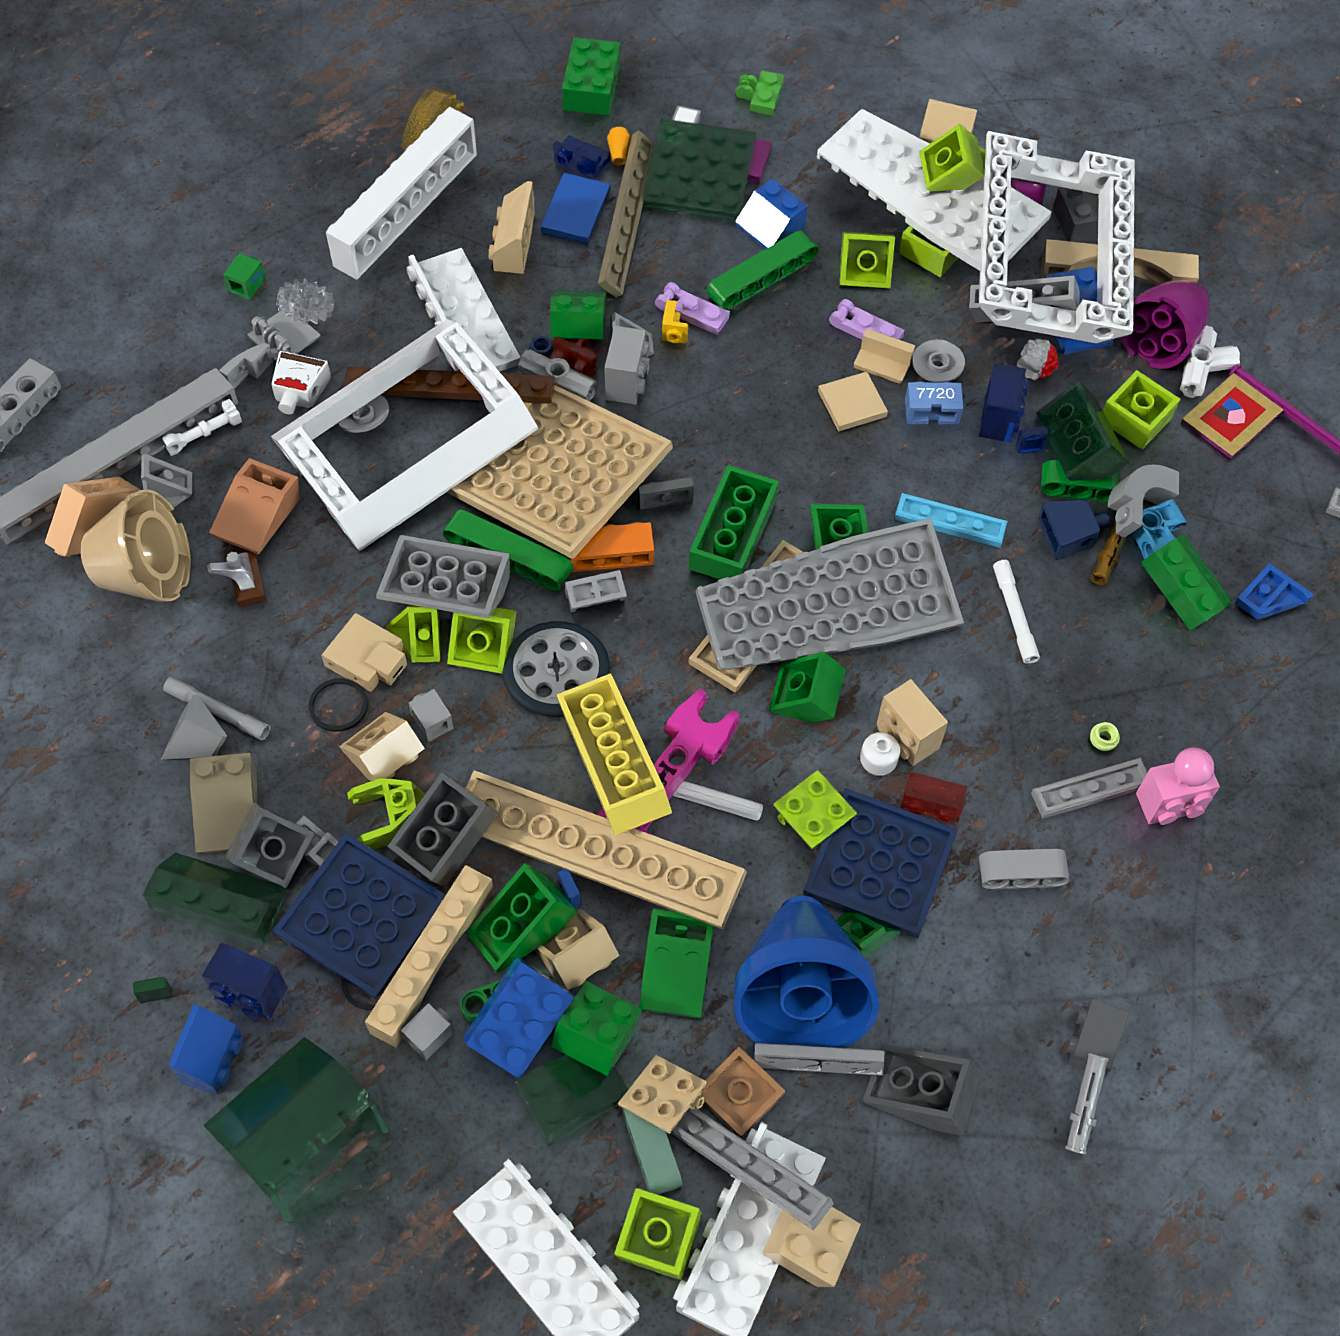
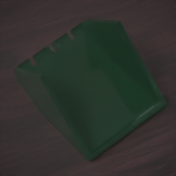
[203,1037,389,1223]

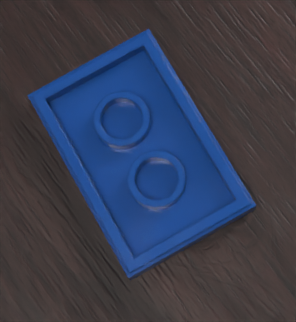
[540,173,611,244]

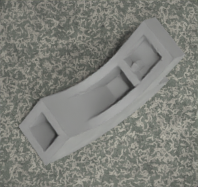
[1108,464,1179,537]

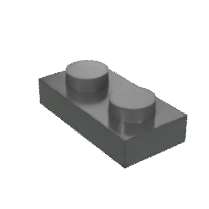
[638,477,694,510]

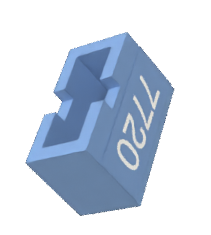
[905,382,963,425]

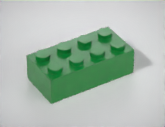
[689,465,779,579]

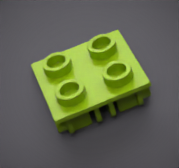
[773,770,857,849]

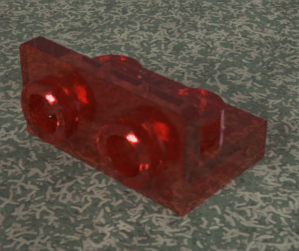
[901,771,967,822]

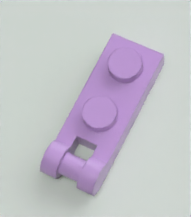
[655,282,730,335]
[829,299,905,340]

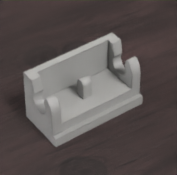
[565,570,627,612]

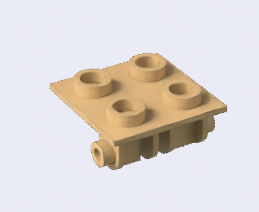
[618,1055,708,1134]

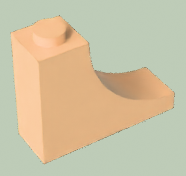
[45,477,140,557]

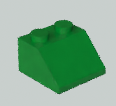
[769,652,846,723]

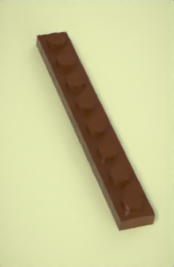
[342,366,555,404]

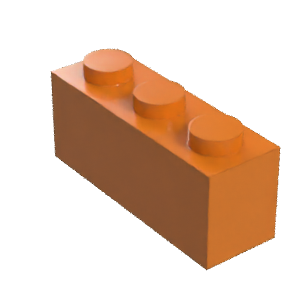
[570,522,654,572]

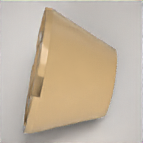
[81,489,191,602]

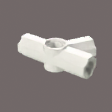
[1179,325,1240,398]

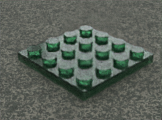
[642,118,757,220]

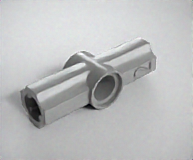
[518,350,598,402]

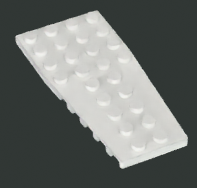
[817,109,1052,271]

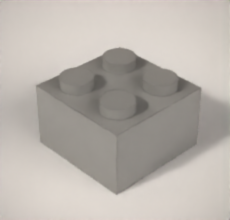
[605,326,650,405]

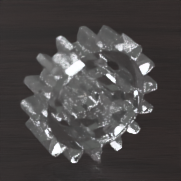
[276,279,334,324]

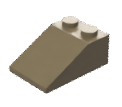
[190,753,257,855]

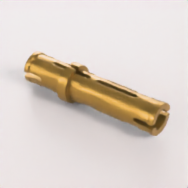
[1090,521,1127,586]

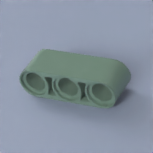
[622,1107,683,1195]

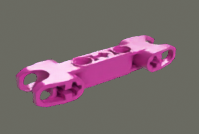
[597,689,741,836]

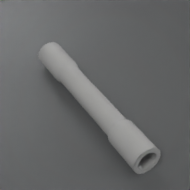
[163,676,270,741]

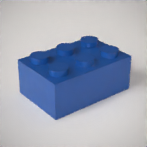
[463,957,574,1079]

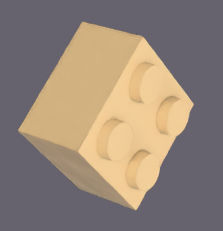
[877,679,948,766]
[762,1207,861,1287]

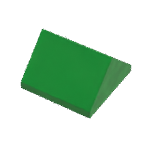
[810,504,869,550]

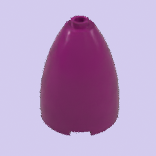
[1120,280,1210,369]

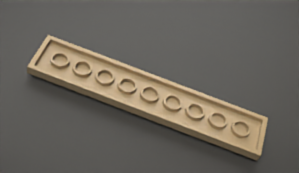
[466,770,747,930]

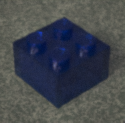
[978,363,1029,443]
[202,942,288,1021]

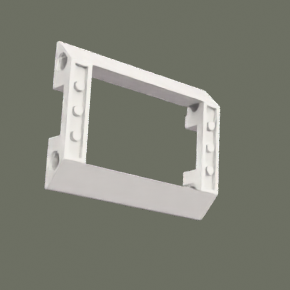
[978,131,1135,343]
[271,319,538,552]

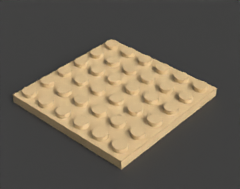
[447,385,673,559]

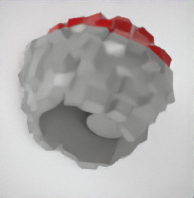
[1017,339,1059,380]

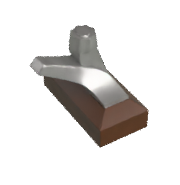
[207,551,267,607]

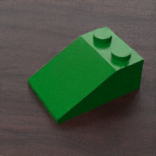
[550,290,606,339]
[465,863,577,973]

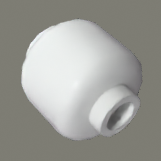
[860,732,900,776]

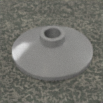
[913,340,965,383]
[338,395,389,433]

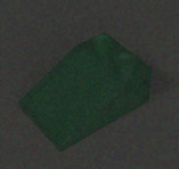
[515,1055,629,1146]

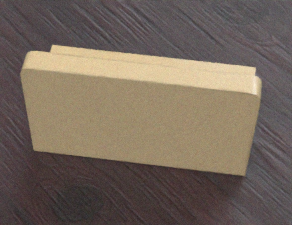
[854,329,915,384]

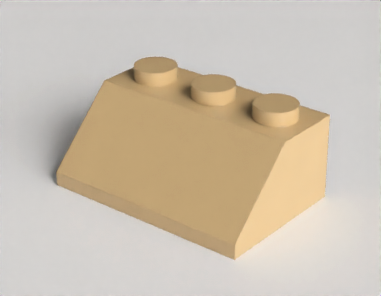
[489,181,535,274]

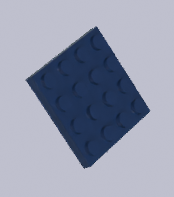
[803,788,958,939]
[272,832,446,1000]

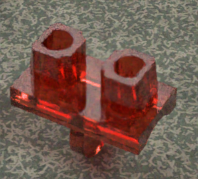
[549,336,598,376]

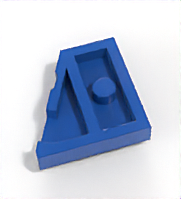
[1235,563,1314,620]

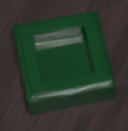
[133,976,173,1003]

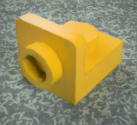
[661,300,689,343]

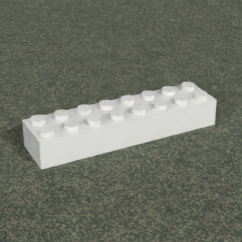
[326,107,477,280]

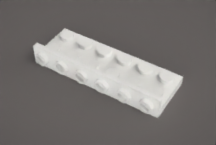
[406,248,521,372]
[673,1122,826,1336]
[453,1159,640,1336]

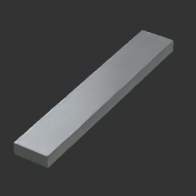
[670,1108,834,1230]

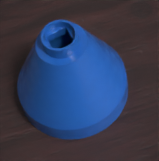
[734,896,879,1048]

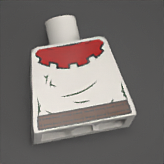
[272,351,331,414]

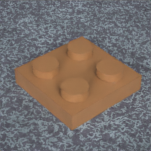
[701,1047,786,1139]

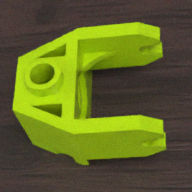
[347,778,425,850]

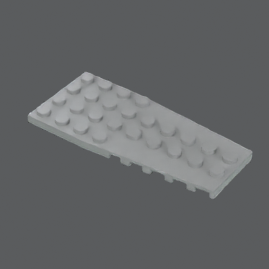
[695,518,964,671]

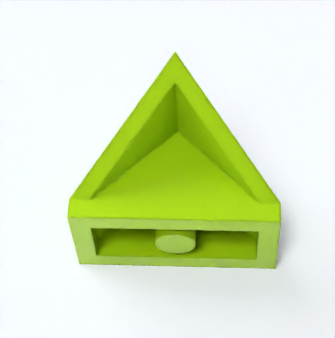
[385,606,441,663]

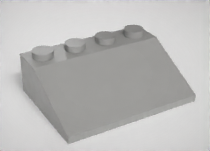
[376,535,510,618]

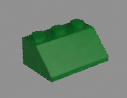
[1141,533,1233,630]

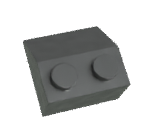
[225,802,315,888]

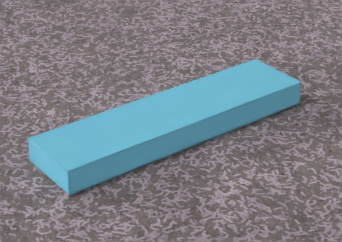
[894,493,1008,548]

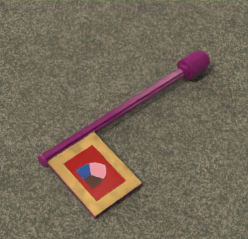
[1181,365,1340,459]

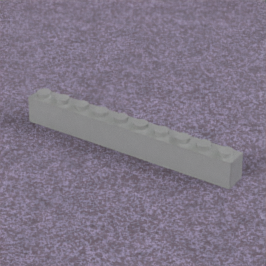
[0,368,239,545]

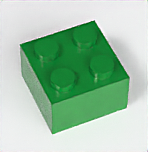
[551,981,642,1076]

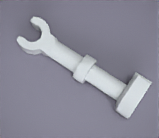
[162,399,242,456]

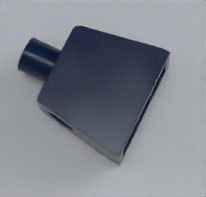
[1038,500,1110,560]

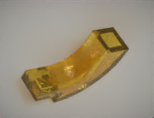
[401,87,464,149]

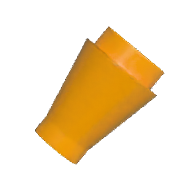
[607,127,631,166]

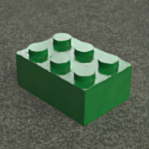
[562,37,621,116]

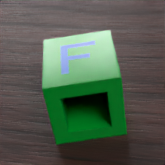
[223,253,266,300]

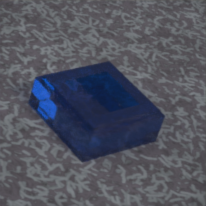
[1015,426,1048,453]

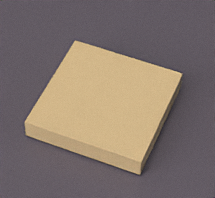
[818,372,888,432]

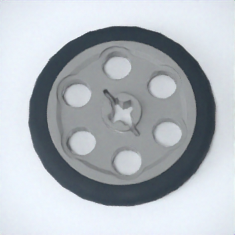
[502,621,610,717]

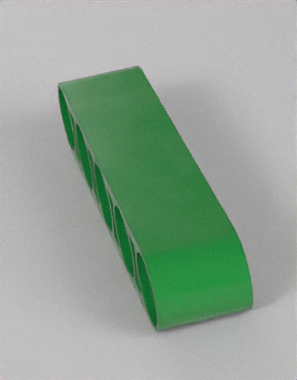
[706,230,819,310]
[442,509,574,591]

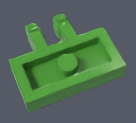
[735,70,784,116]

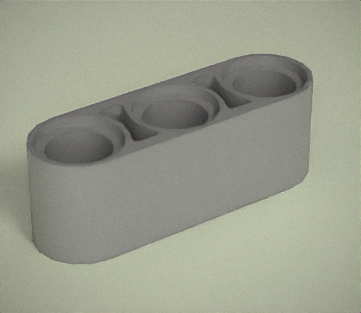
[979,849,1070,889]

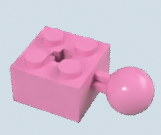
[1136,747,1220,825]

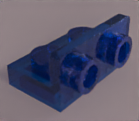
[553,135,611,179]

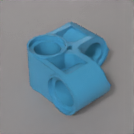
[1131,499,1188,559]

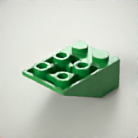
[639,909,714,1019]

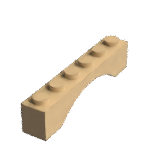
[1041,239,1199,285]
[365,865,494,1048]

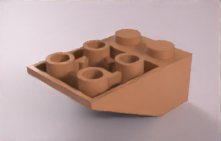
[209,458,300,555]

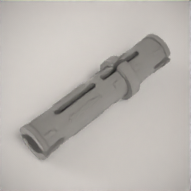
[1065,1053,1109,1155]

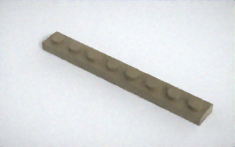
[598,130,656,298]

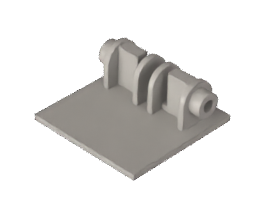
[247,306,321,362]

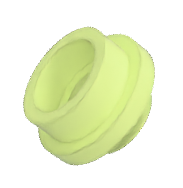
[1090,722,1120,751]

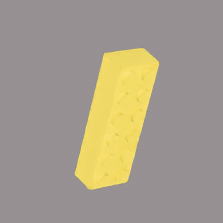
[557,673,672,836]

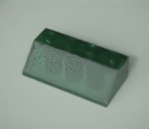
[1036,380,1129,481]
[142,852,288,945]

